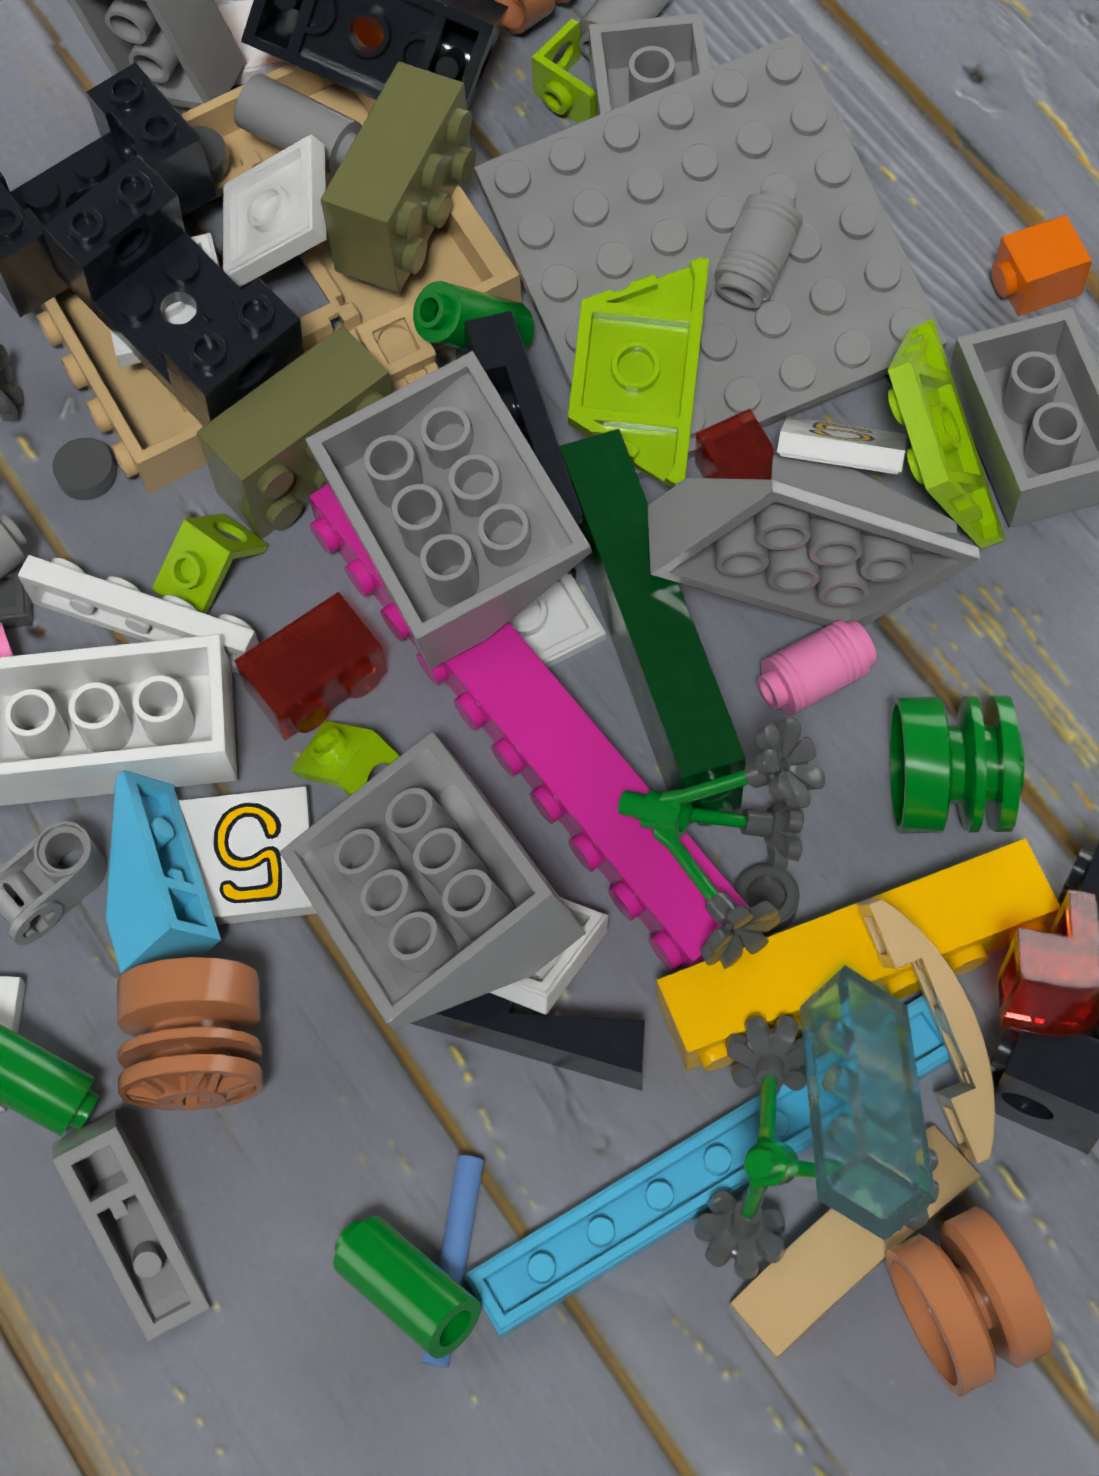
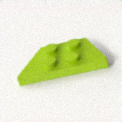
[568,258,709,488]
[887,319,1006,549]

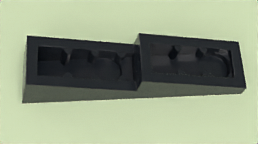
[410,993,645,1091]

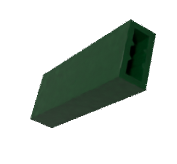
[559,428,746,826]

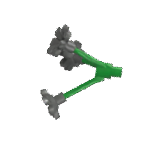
[618,717,825,969]
[694,1016,939,1279]

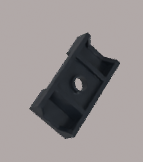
[456,311,583,583]

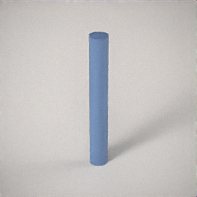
[421,1155,484,1368]

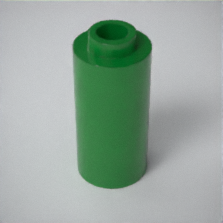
[413,281,534,350]
[0,1024,100,1136]
[333,1216,481,1359]

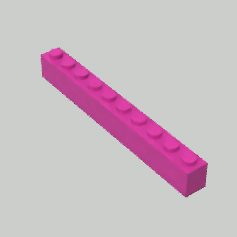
[309,484,750,971]

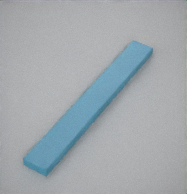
[464,995,951,1339]

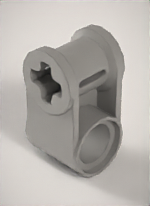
[0,821,107,945]

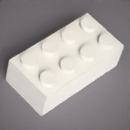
[0,634,238,806]

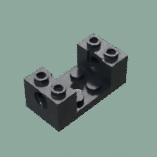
[241,0,509,111]
[0,62,216,318]
[42,155,304,427]
[990,842,1099,1154]

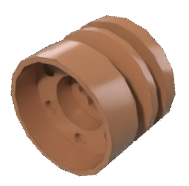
[117,957,264,1110]

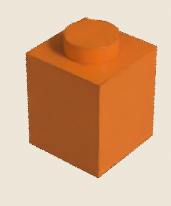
[991,215,1092,316]

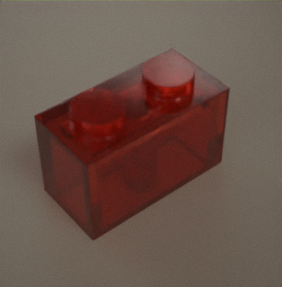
[234,592,388,741]

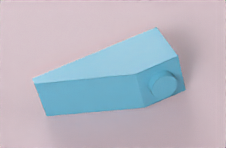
[106,770,221,973]

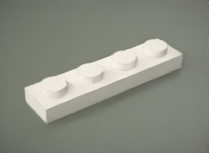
[18,555,264,679]

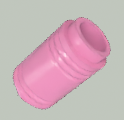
[757,620,877,716]

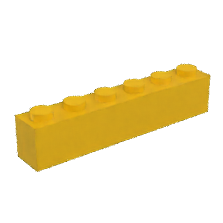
[656,838,1061,1071]

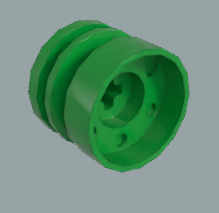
[889,695,1024,834]

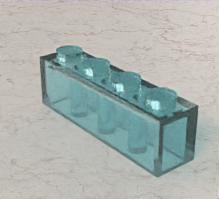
[800,965,936,1241]

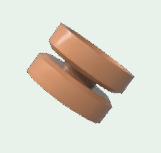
[885,1206,1054,1397]

